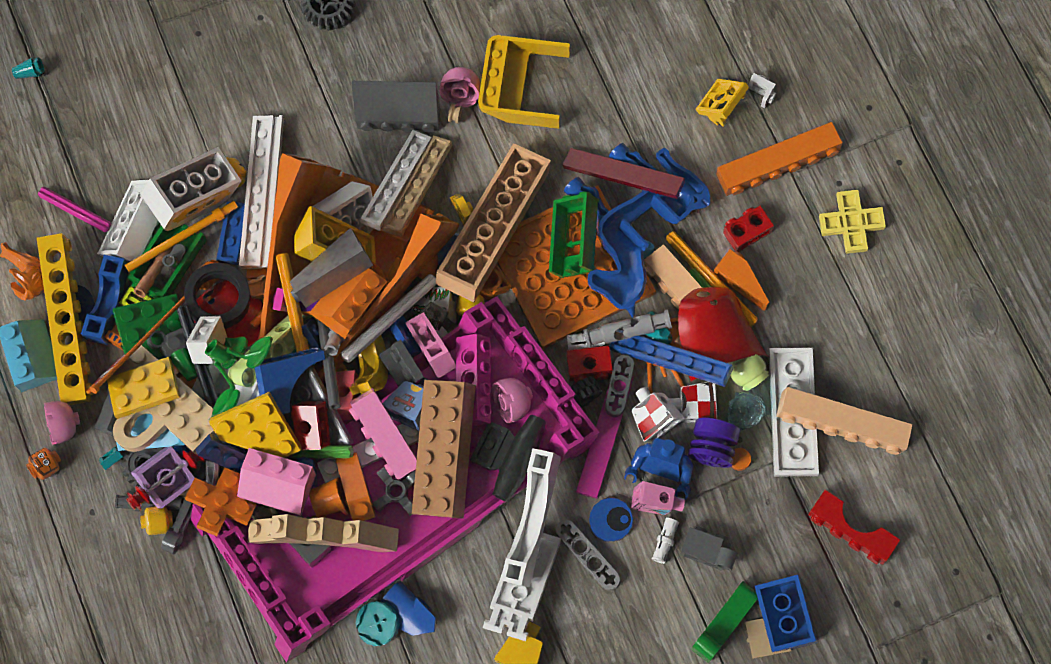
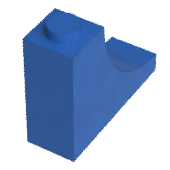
[255,347,325,416]

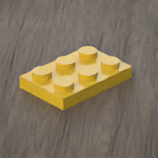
[107,357,180,419]

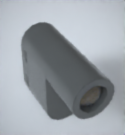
[162,244,188,270]

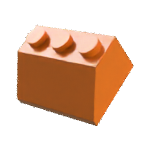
[310,268,388,339]

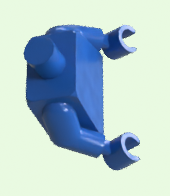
[624,438,693,500]

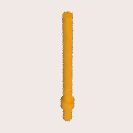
[125,201,238,272]

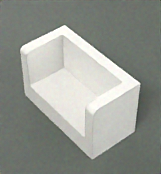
[186,316,227,364]

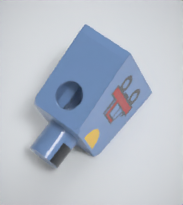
[383,377,429,431]

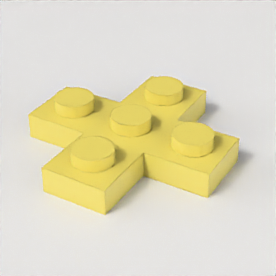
[819,190,886,254]

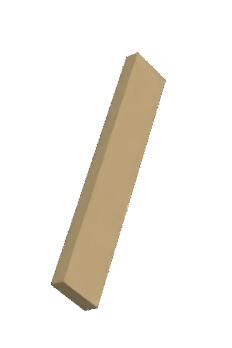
[382,135,452,237]

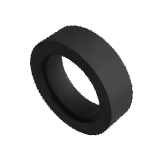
[184,263,250,329]

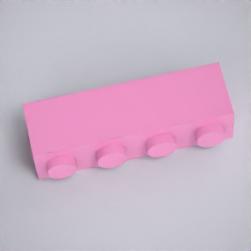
[349,388,417,480]

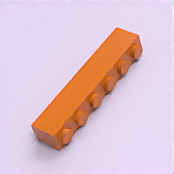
[716,122,842,196]

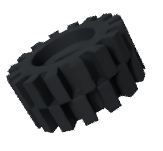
[571,376,603,408]

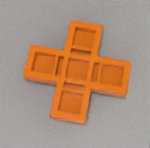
[185,468,257,537]

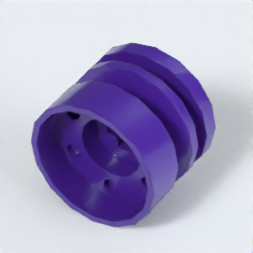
[688,418,740,468]

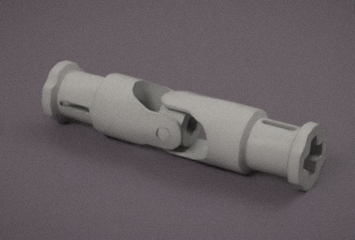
[584,309,672,348]

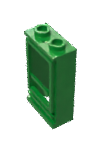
[549,192,600,278]
[127,224,207,299]

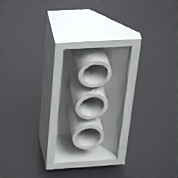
[97,180,159,263]

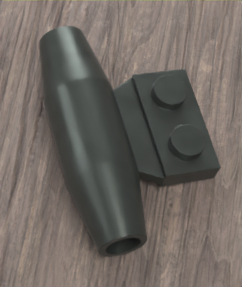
[470,415,546,502]

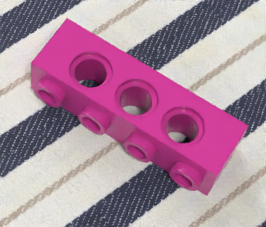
[456,333,491,426]

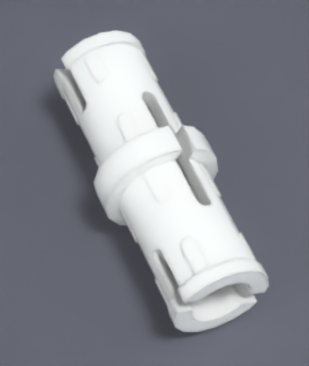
[652,518,679,564]

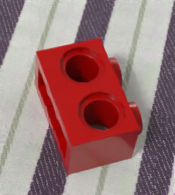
[723,206,774,252]

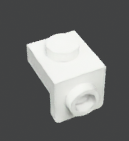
[749,73,776,108]

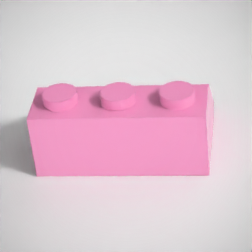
[237,448,316,516]

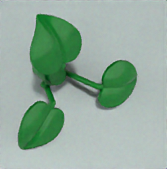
[205,336,273,420]

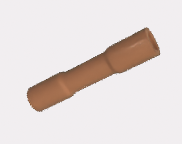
[134,247,173,298]

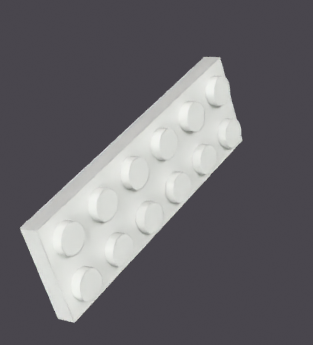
[769,348,819,477]

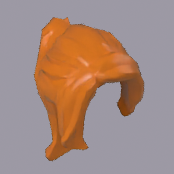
[0,242,44,301]

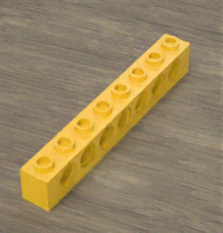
[37,233,93,405]

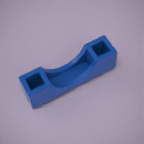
[81,255,129,345]

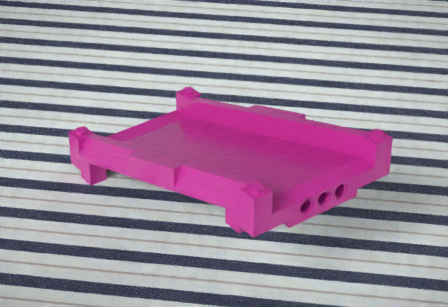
[191,297,600,663]

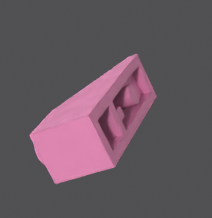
[405,312,456,378]

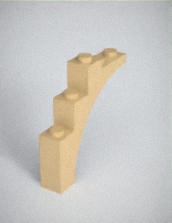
[248,514,399,552]

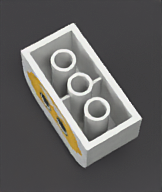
[141,147,241,231]

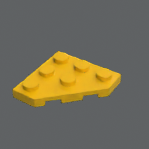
[209,392,301,458]

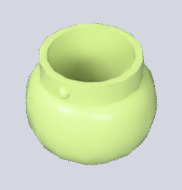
[730,354,769,391]

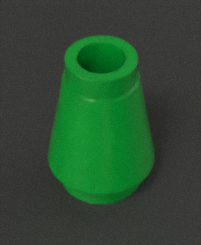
[171,347,198,381]

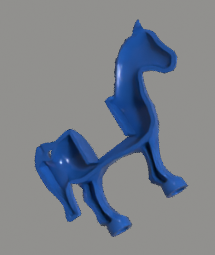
[564,143,710,318]

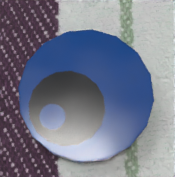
[589,498,633,542]

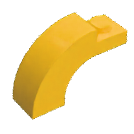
[349,335,388,396]

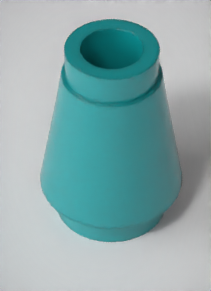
[12,57,45,79]

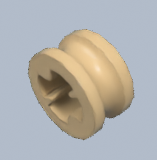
[448,104,462,124]

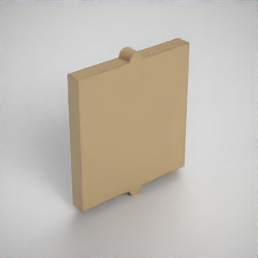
[745,618,791,659]

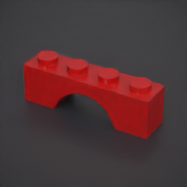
[808,490,900,565]

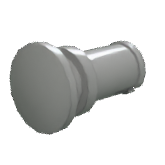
[324,328,345,356]

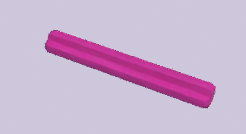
[38,186,111,232]

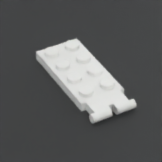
[483,527,561,641]

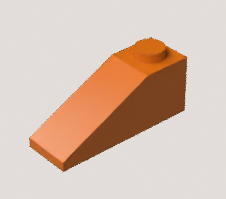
[714,249,769,311]
[335,452,376,521]

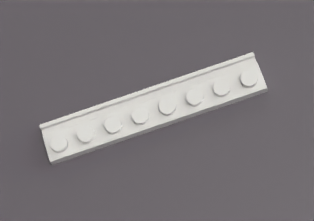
[239,115,284,269]

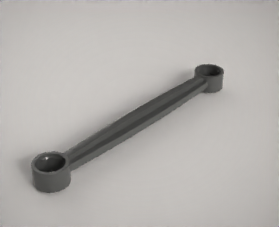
[161,458,206,554]

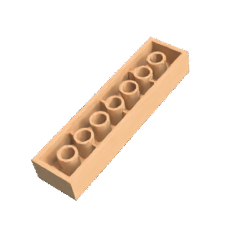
[436,143,551,302]

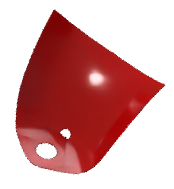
[194,280,263,347]
[678,287,769,381]

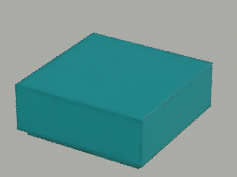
[99,447,123,470]

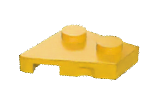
[449,194,474,226]

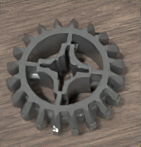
[301,0,356,31]

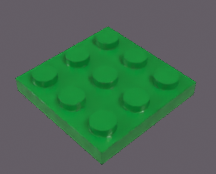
[113,294,182,361]

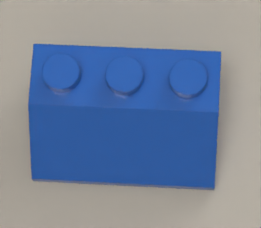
[755,575,819,652]

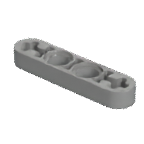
[556,520,620,591]

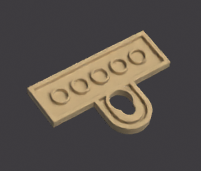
[111,345,216,454]

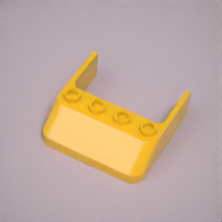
[478,35,570,129]

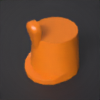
[309,477,350,518]

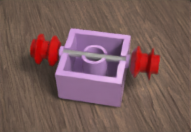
[126,446,205,511]

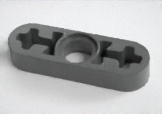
[605,355,634,417]

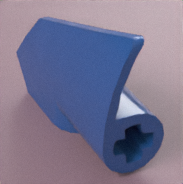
[381,581,436,636]

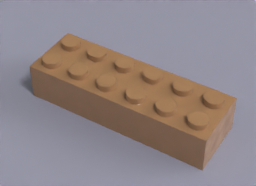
[412,380,476,519]

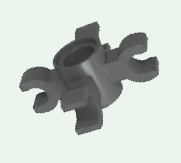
[372,467,415,516]

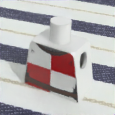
[669,382,717,424]
[632,387,685,442]

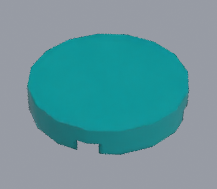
[356,601,399,646]

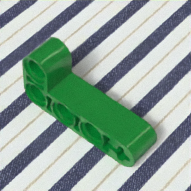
[691,581,758,663]

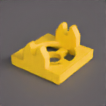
[696,79,749,127]

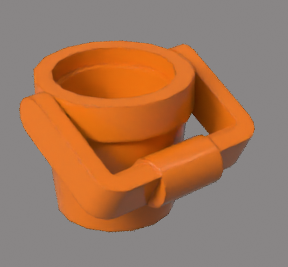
[480,264,512,300]

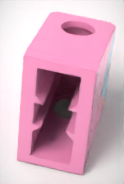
[630,481,685,515]

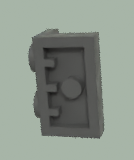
[379,340,424,387]

